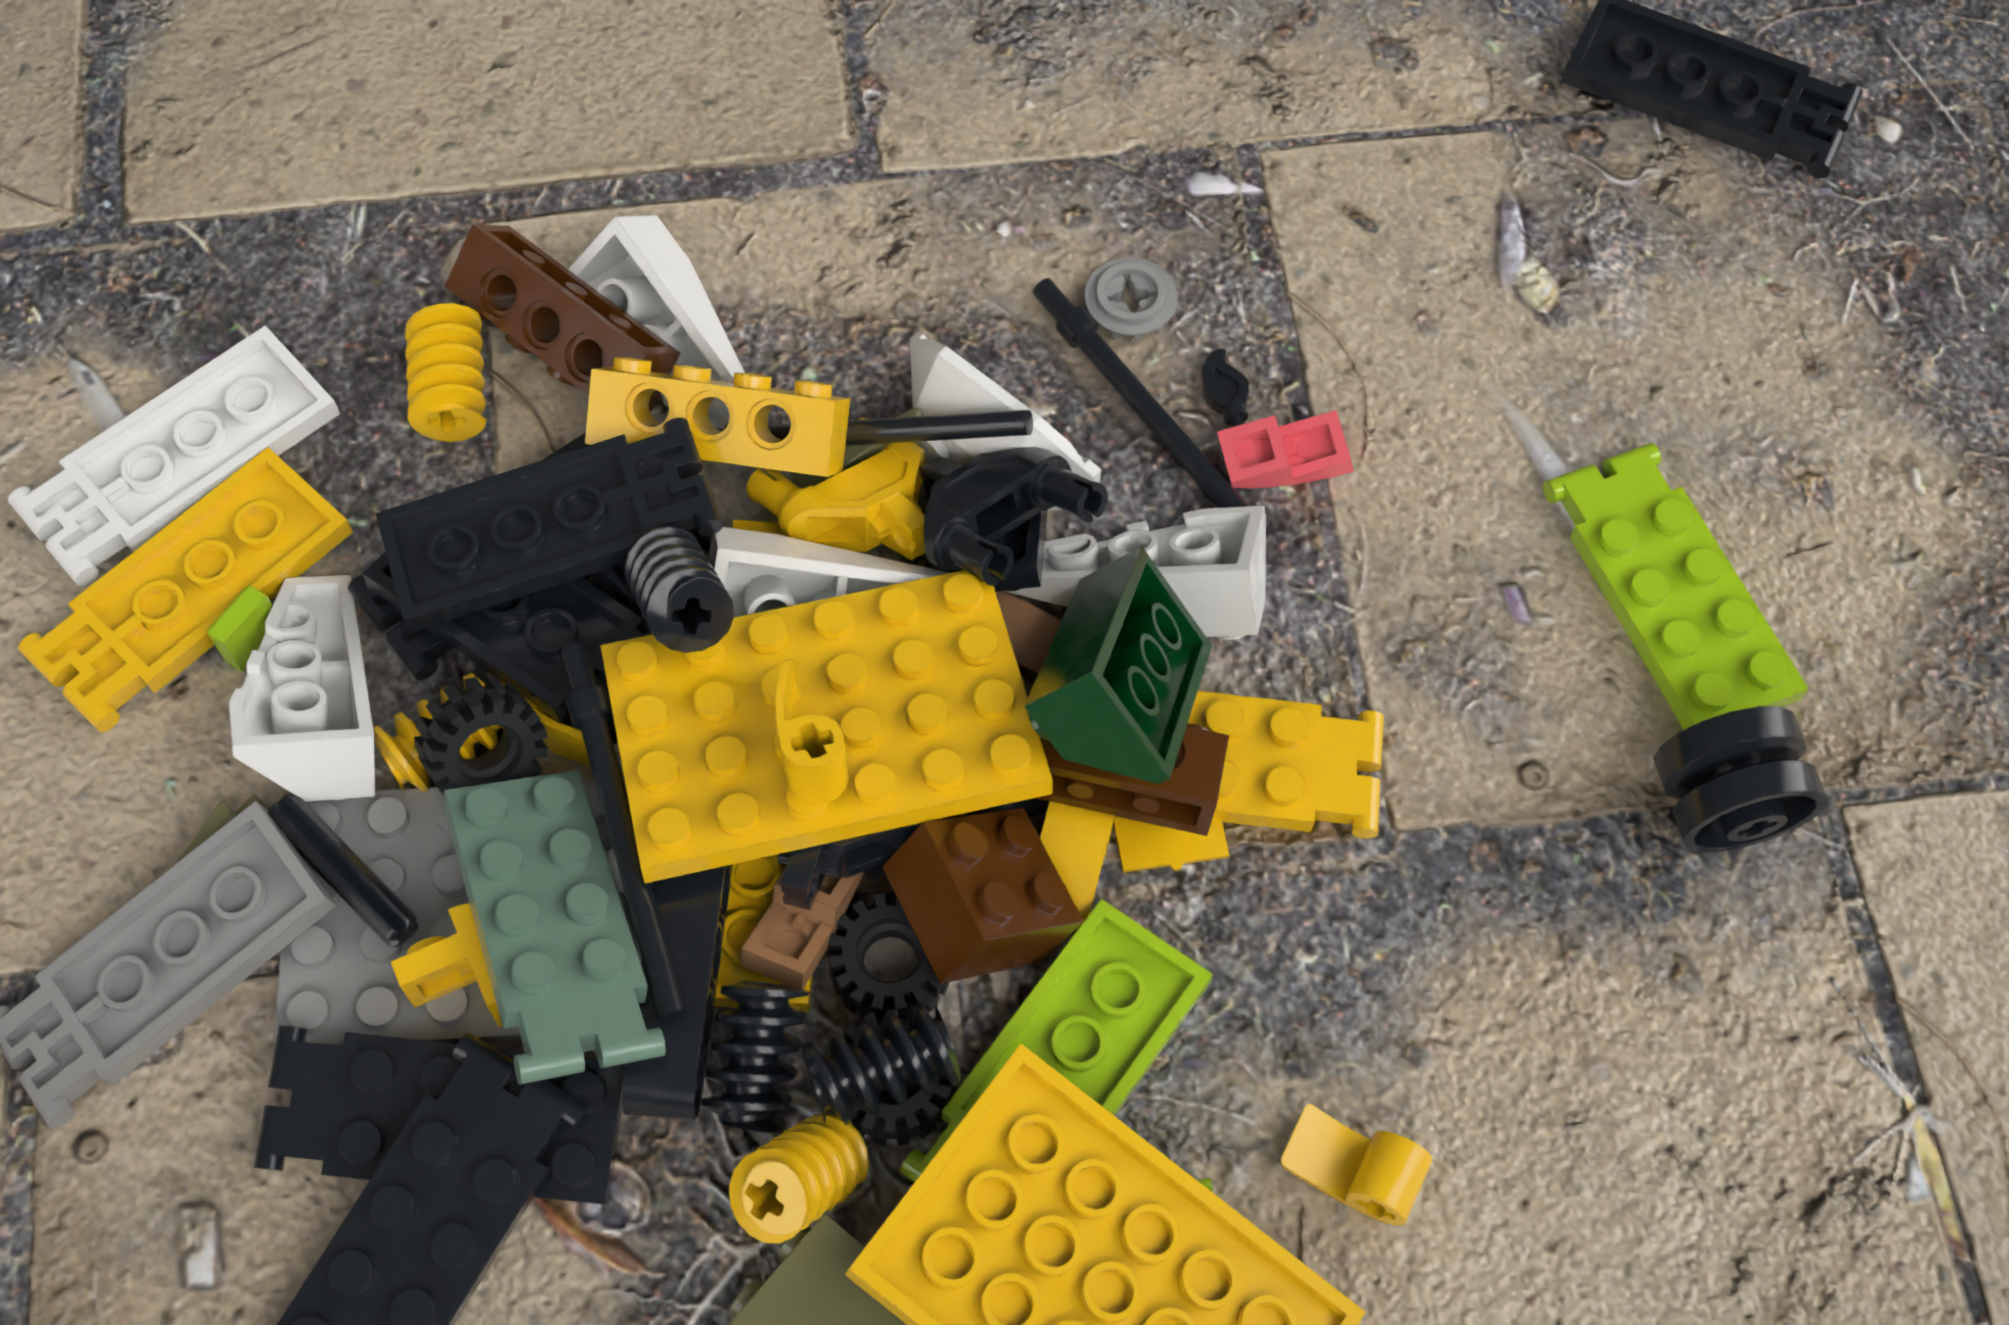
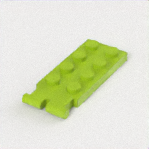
[1543,442,1809,730]
[900,899,1213,1182]

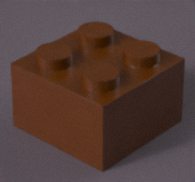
[882,808,1084,984]

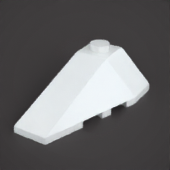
[568,215,745,429]
[1004,506,1266,640]
[708,527,948,617]

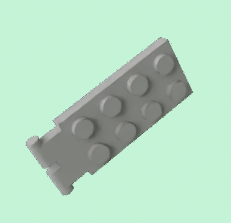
[0,801,337,1128]

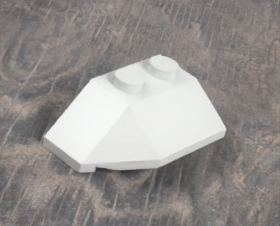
[910,332,1101,511]

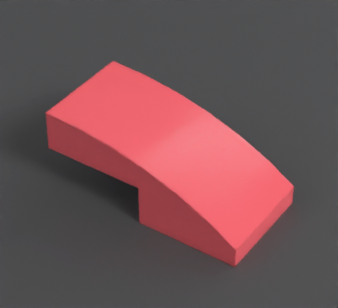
[1217,410,1354,489]

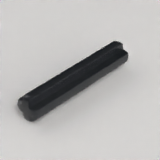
[268,793,419,947]

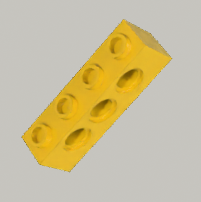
[585,357,850,477]

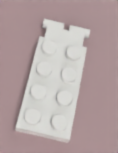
[8,326,340,586]

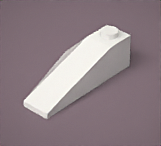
[229,575,375,802]

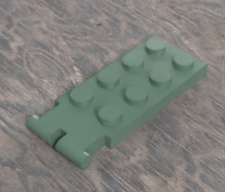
[444,770,665,1085]

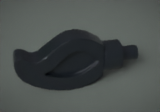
[1202,349,1249,427]

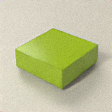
[207,585,273,672]

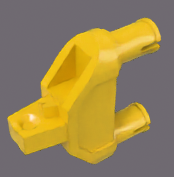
[746,417,926,560]

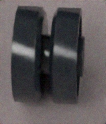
[1653,706,1828,853]

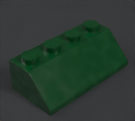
[1024,546,1212,784]

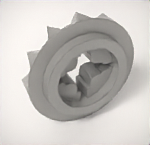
[1084,258,1178,342]

